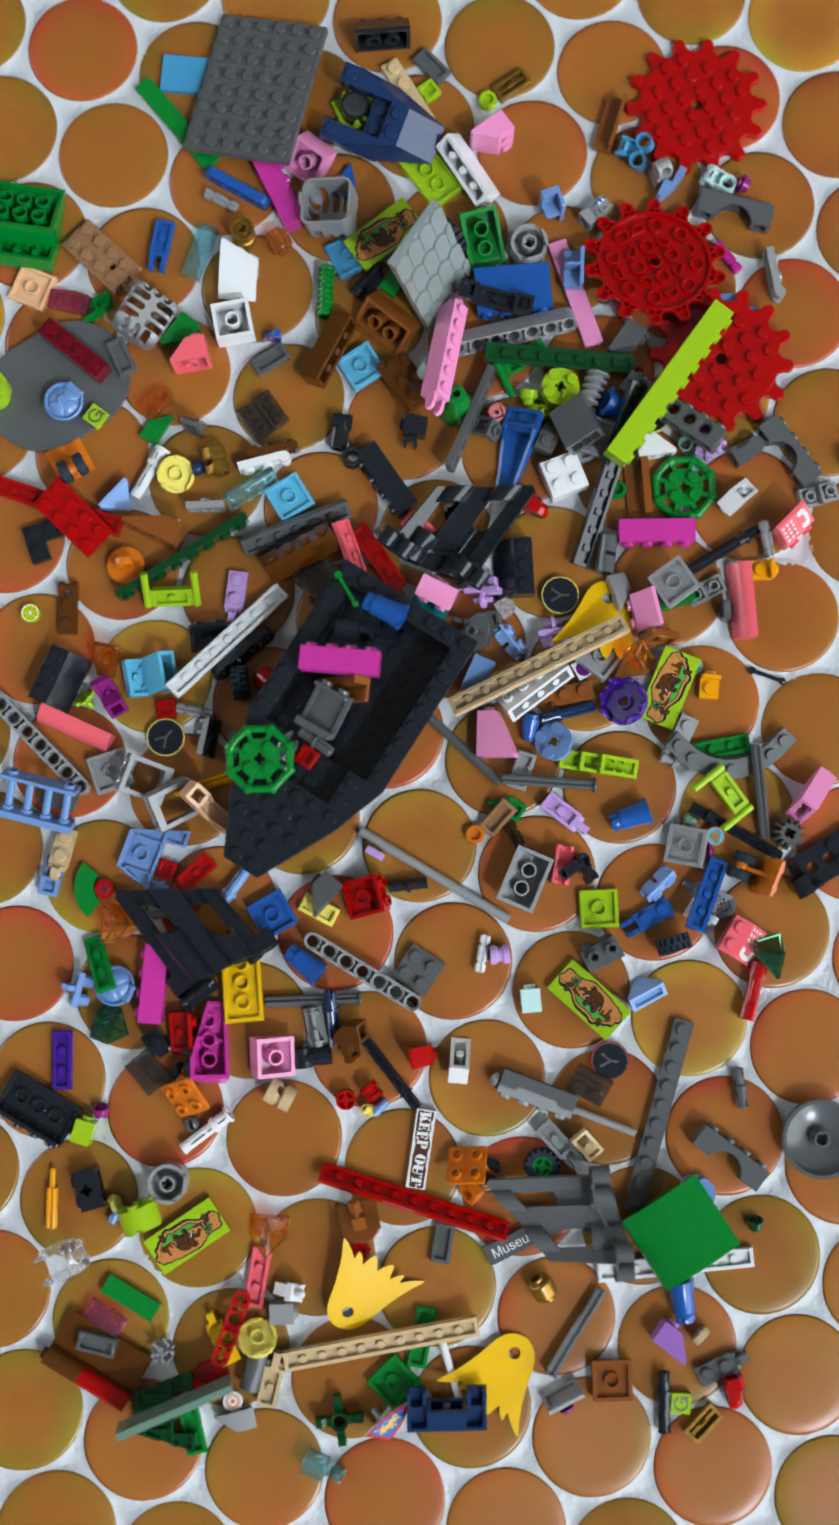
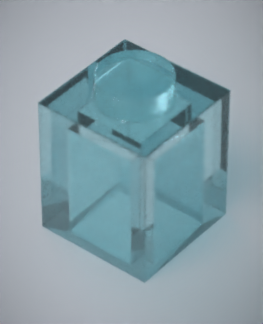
[300,1447,332,1482]

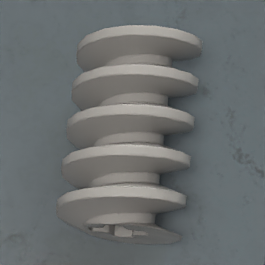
[578,369,610,412]

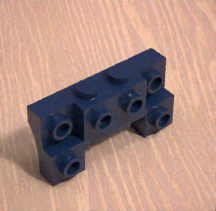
[406,1384,487,1432]

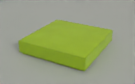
[578,888,619,929]

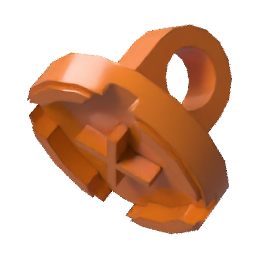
[107,547,146,585]

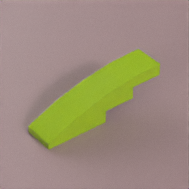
[557,750,639,779]

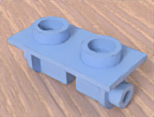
[494,623,528,661]
[639,865,677,904]

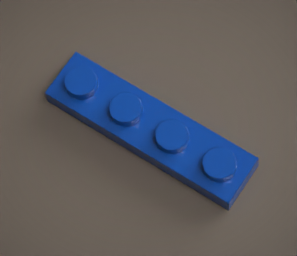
[685,856,729,934]

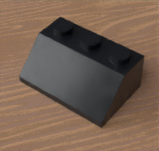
[353,17,411,53]
[493,537,535,599]
[29,644,92,714]

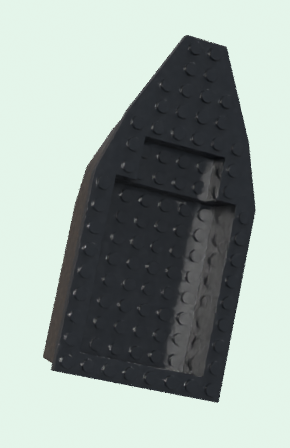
[223,559,478,878]

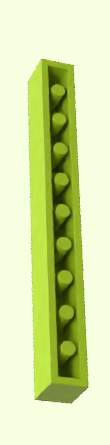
[603,299,734,467]

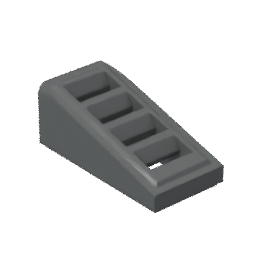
[180,416,207,437]

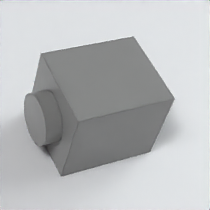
[269,1300,298,1325]

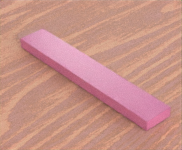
[548,238,603,349]

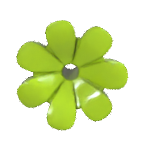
[74,688,96,710]

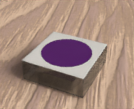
[570,662,592,682]

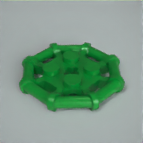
[650,454,718,520]
[224,723,295,795]

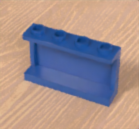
[473,262,553,320]

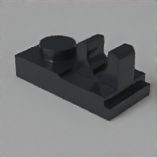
[196,717,221,758]

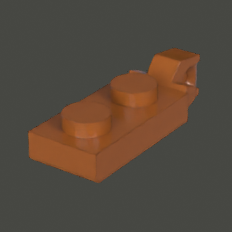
[541,680,594,707]

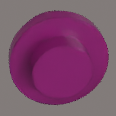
[735,174,751,193]

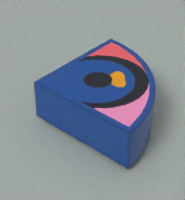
[263,329,282,342]

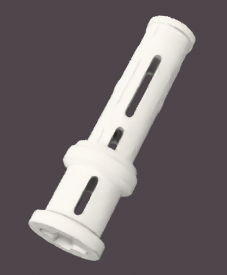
[130,444,171,500]
[179,1106,235,1154]

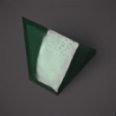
[753,933,786,979]
[90,1003,129,1045]

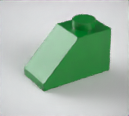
[159,312,202,349]

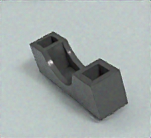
[694,188,775,234]
[755,413,822,490]
[690,1122,770,1192]

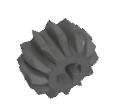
[771,817,805,850]

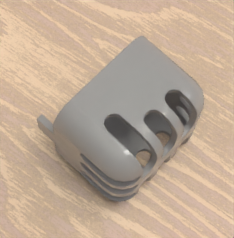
[298,176,359,238]
[112,281,177,350]

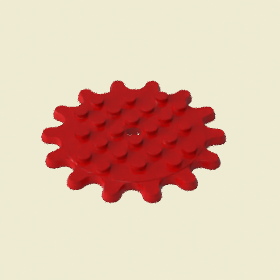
[624,39,767,176]
[584,199,726,326]
[648,287,794,433]

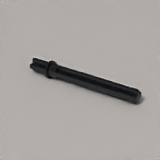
[688,523,761,575]
[688,802,783,859]
[362,1037,422,1111]

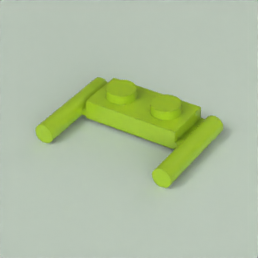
[140,570,201,608]
[691,763,754,832]

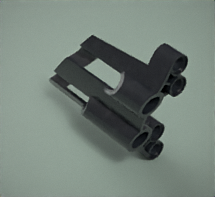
[377,485,536,591]
[115,888,279,999]

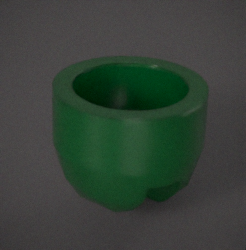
[747,1215,764,1233]

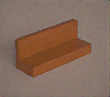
[592,93,628,155]
[623,456,653,518]
[319,674,371,703]

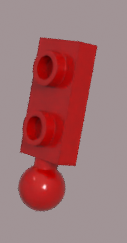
[170,852,218,889]

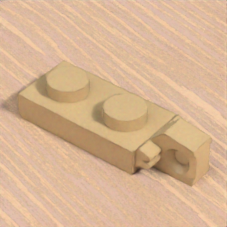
[48,830,78,881]
[256,1349,285,1409]

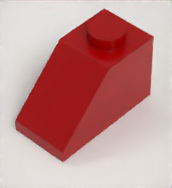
[408,1043,438,1070]

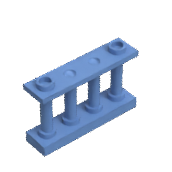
[0,767,81,834]

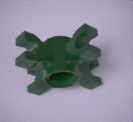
[315,1392,364,1447]

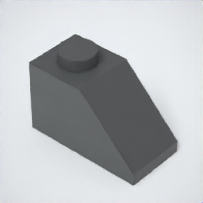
[607,318,648,353]
[533,418,560,459]
[311,870,343,918]

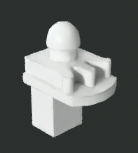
[273,1281,306,1303]

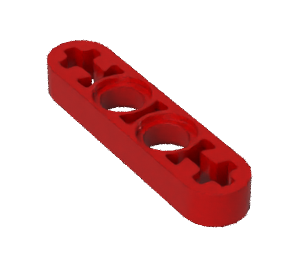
[211,1289,251,1368]

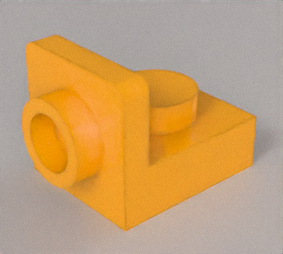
[751,558,778,581]
[698,671,721,700]

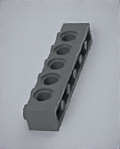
[619,370,727,455]

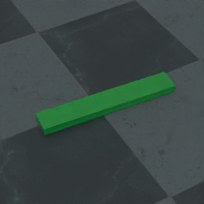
[134,76,220,171]

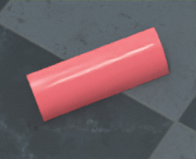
[725,560,759,640]
[37,703,116,753]

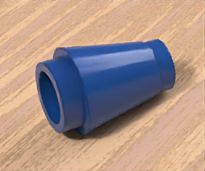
[521,713,540,741]

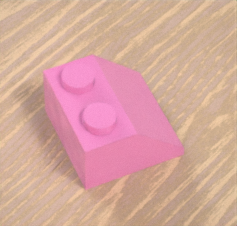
[470,109,515,155]
[284,131,337,182]
[414,571,462,612]
[625,586,664,634]
[249,1035,295,1079]

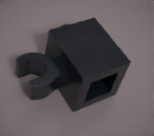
[400,413,428,450]

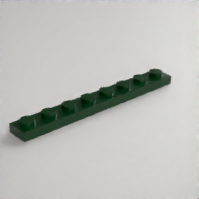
[484,342,635,375]
[114,511,250,602]

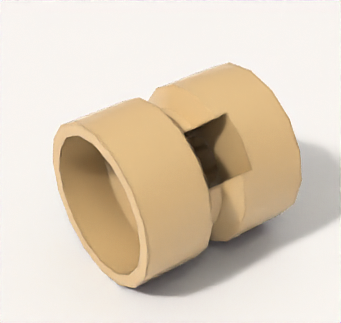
[262,1078,298,1113]

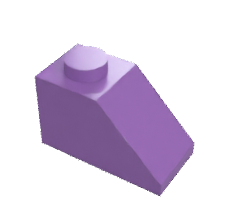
[649,1316,687,1365]

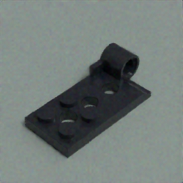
[786,828,839,899]

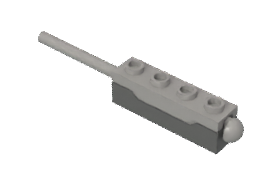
[490,1067,637,1137]

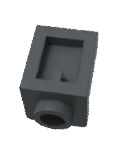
[471,415,502,443]

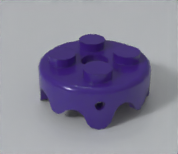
[599,677,648,726]

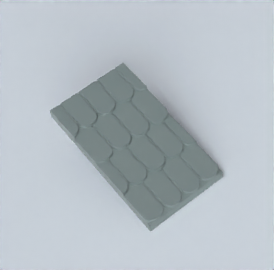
[387,199,473,334]

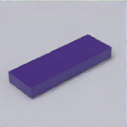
[52,1030,73,1090]

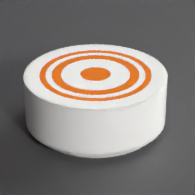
[223,1389,243,1412]

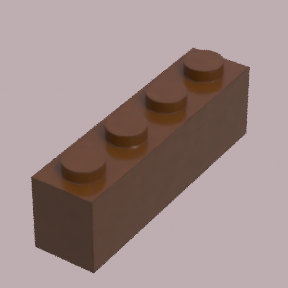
[299,309,359,389]
[260,522,340,584]

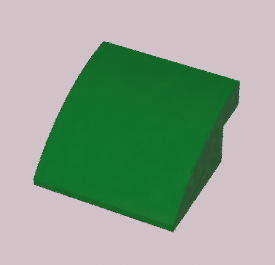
[0,181,66,272]
[621,1174,741,1291]

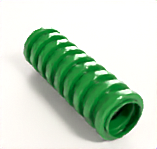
[316,264,335,319]

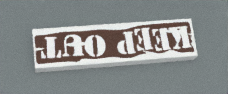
[406,1108,436,1190]

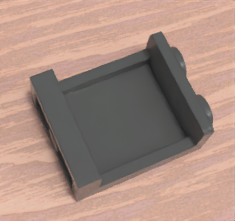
[294,678,354,741]

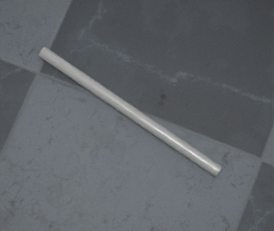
[358,827,511,924]

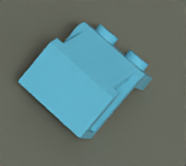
[121,650,177,698]

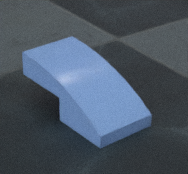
[656,165,687,202]
[37,854,64,897]

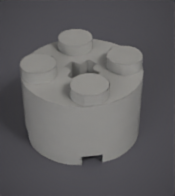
[509,223,548,264]
[147,1160,190,1205]

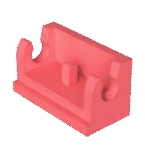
[550,844,575,886]

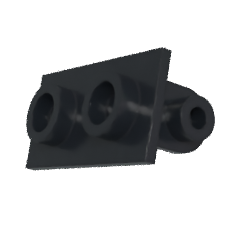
[349,264,387,303]
[179,977,220,1011]

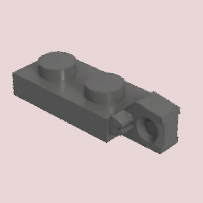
[693,1350,750,1387]

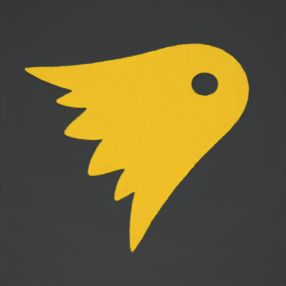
[551,581,640,670]
[327,1238,425,1330]
[437,1333,535,1437]

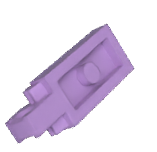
[224,570,249,623]
[540,791,590,835]

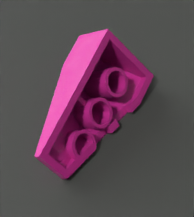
[189,1001,230,1084]

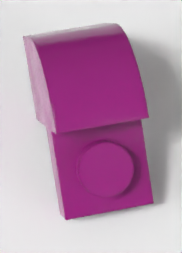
[90,673,129,719]

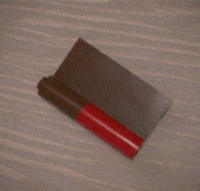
[39,1308,153,1412]

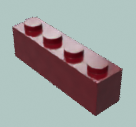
[37,317,112,385]

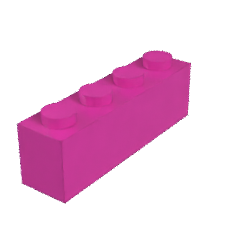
[253,161,305,234]
[617,518,696,548]
[298,642,382,678]
[135,944,169,1025]

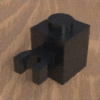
[141,1026,171,1058]

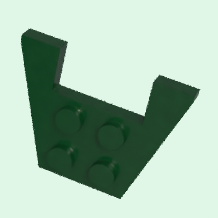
[134,1370,196,1452]

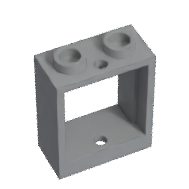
[114,752,175,805]
[142,775,199,832]

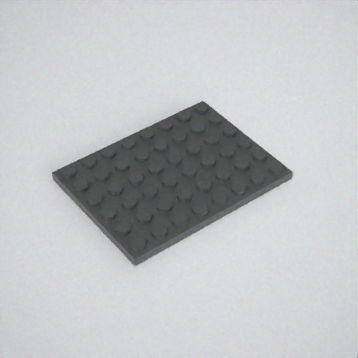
[183,14,328,166]

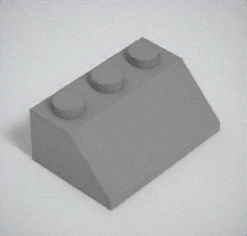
[496,845,554,914]

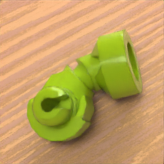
[519,389,550,421]

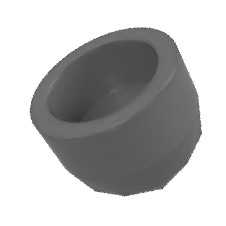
[184,1115,200,1132]

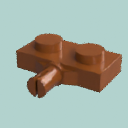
[638,627,680,652]

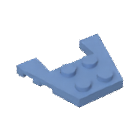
[116,829,192,890]

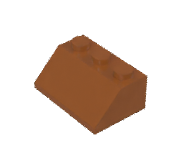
[355,290,421,357]

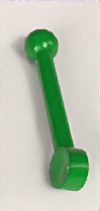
[334,571,359,607]

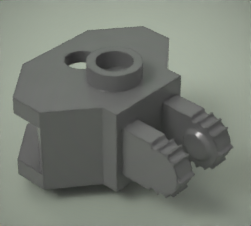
[453,612,495,651]

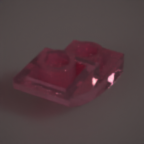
[47,289,91,315]
[82,1297,128,1337]

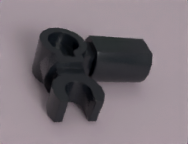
[558,853,599,884]

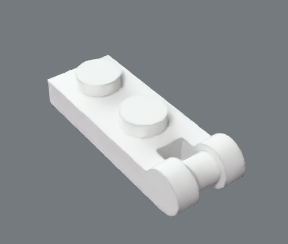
[237,450,291,475]

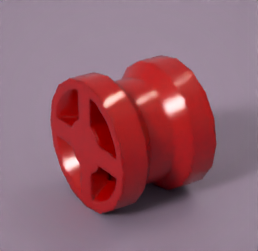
[359,1079,383,1104]
[336,1089,356,1110]

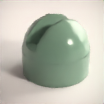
[677,436,693,451]
[683,811,700,827]
[330,1465,347,1484]

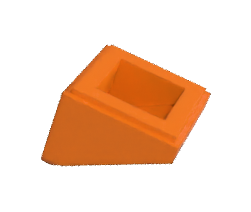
[458,1184,486,1205]

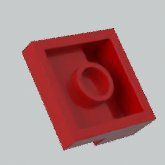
[341,872,392,920]

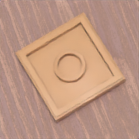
[8,267,58,313]

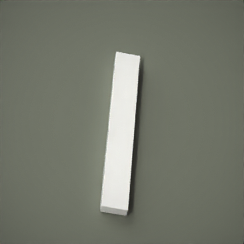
[165,583,289,699]
[596,1245,755,1283]

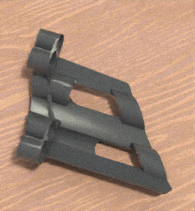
[485,1165,635,1282]

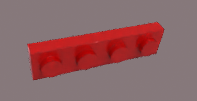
[352,521,408,591]

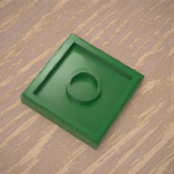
[366,1352,422,1408]

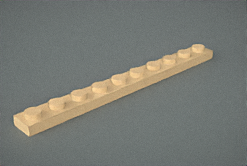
[447,614,630,717]
[282,1314,480,1372]

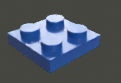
[246,888,299,936]

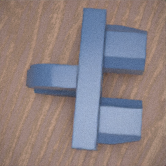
[60,970,94,1008]

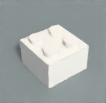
[210,297,256,348]
[538,452,589,503]

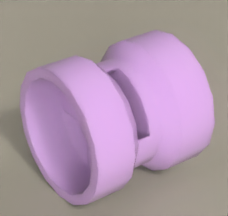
[489,944,510,965]

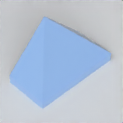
[98,477,131,512]
[627,976,668,1012]

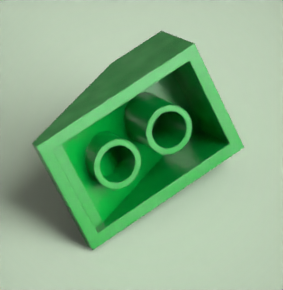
[458,204,507,271]

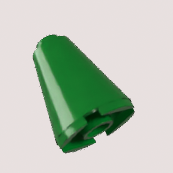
[439,385,472,426]

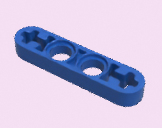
[203,166,271,211]

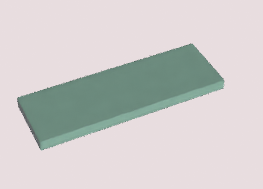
[115,1374,233,1441]

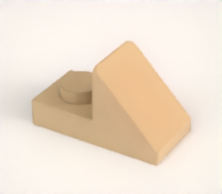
[569,1126,604,1163]

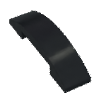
[457,278,535,315]

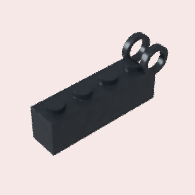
[342,440,417,518]

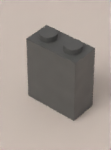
[549,392,606,456]

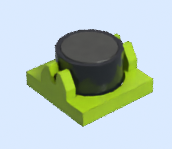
[331,89,373,131]

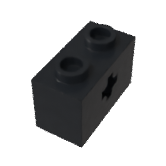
[71,1165,108,1213]

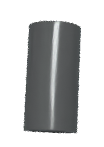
[595,533,618,575]
[239,1355,268,1393]

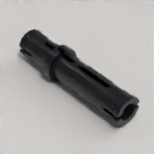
[656,1370,672,1434]

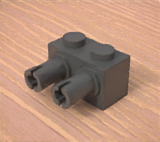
[578,933,625,974]

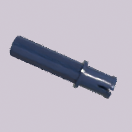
[539,701,596,725]
[324,989,339,1047]

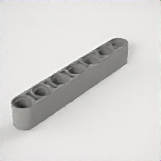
[458,307,577,357]
[0,695,92,795]
[304,932,421,1011]

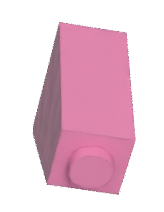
[476,707,518,758]
[784,766,837,825]

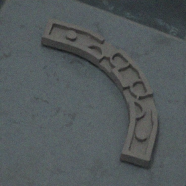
[664,726,797,779]

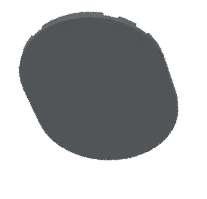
[0,321,131,452]

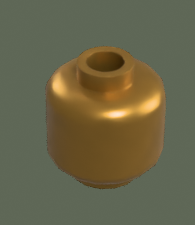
[528,1272,557,1303]

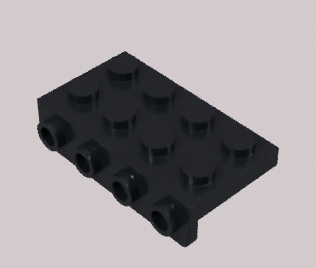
[0,1069,84,1149]

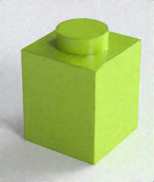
[69,1114,99,1147]

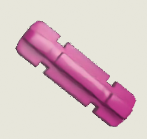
[714,241,742,274]

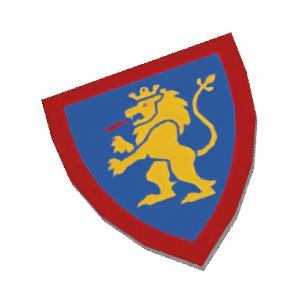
[365,1403,407,1440]

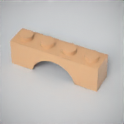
[178,780,228,837]

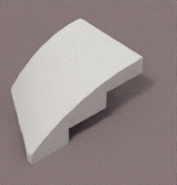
[218,237,259,302]

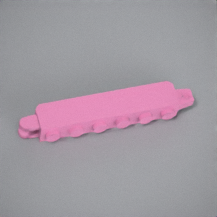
[420,292,468,416]

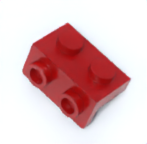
[169,1011,197,1052]

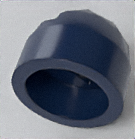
[191,461,205,477]

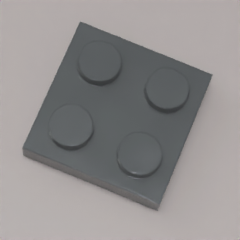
[392,943,446,997]

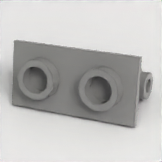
[303,1006,329,1047]

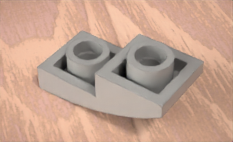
[795,481,839,508]
[691,573,728,608]

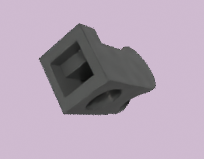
[726,436,765,469]

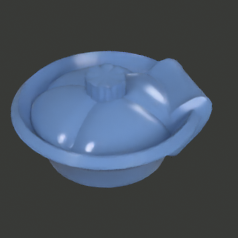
[44,381,84,421]
[94,965,136,1006]

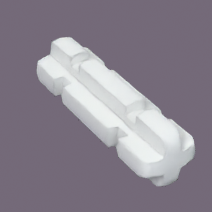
[474,934,491,973]

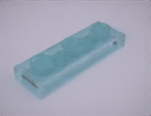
[181,222,219,282]
[222,466,279,511]

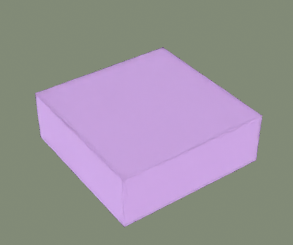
[365,845,385,862]

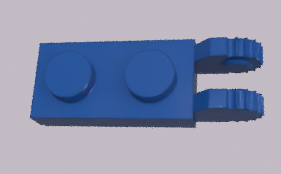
[148,219,176,274]
[620,896,675,938]

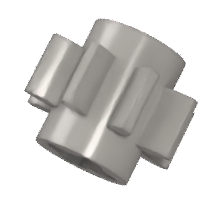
[150,1337,175,1364]

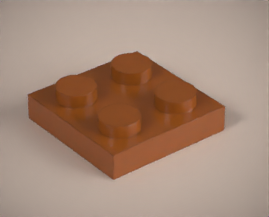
[591,1358,633,1402]

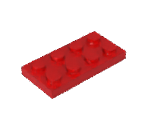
[33,477,115,558]

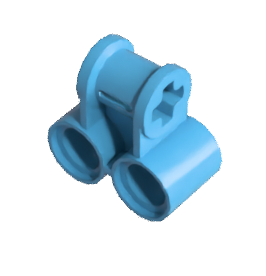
[613,132,655,172]

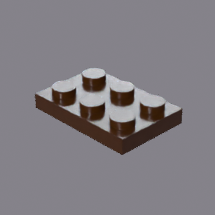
[376,352,425,413]

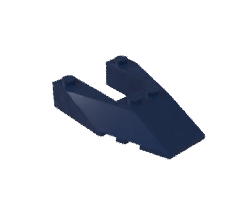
[319,61,445,165]

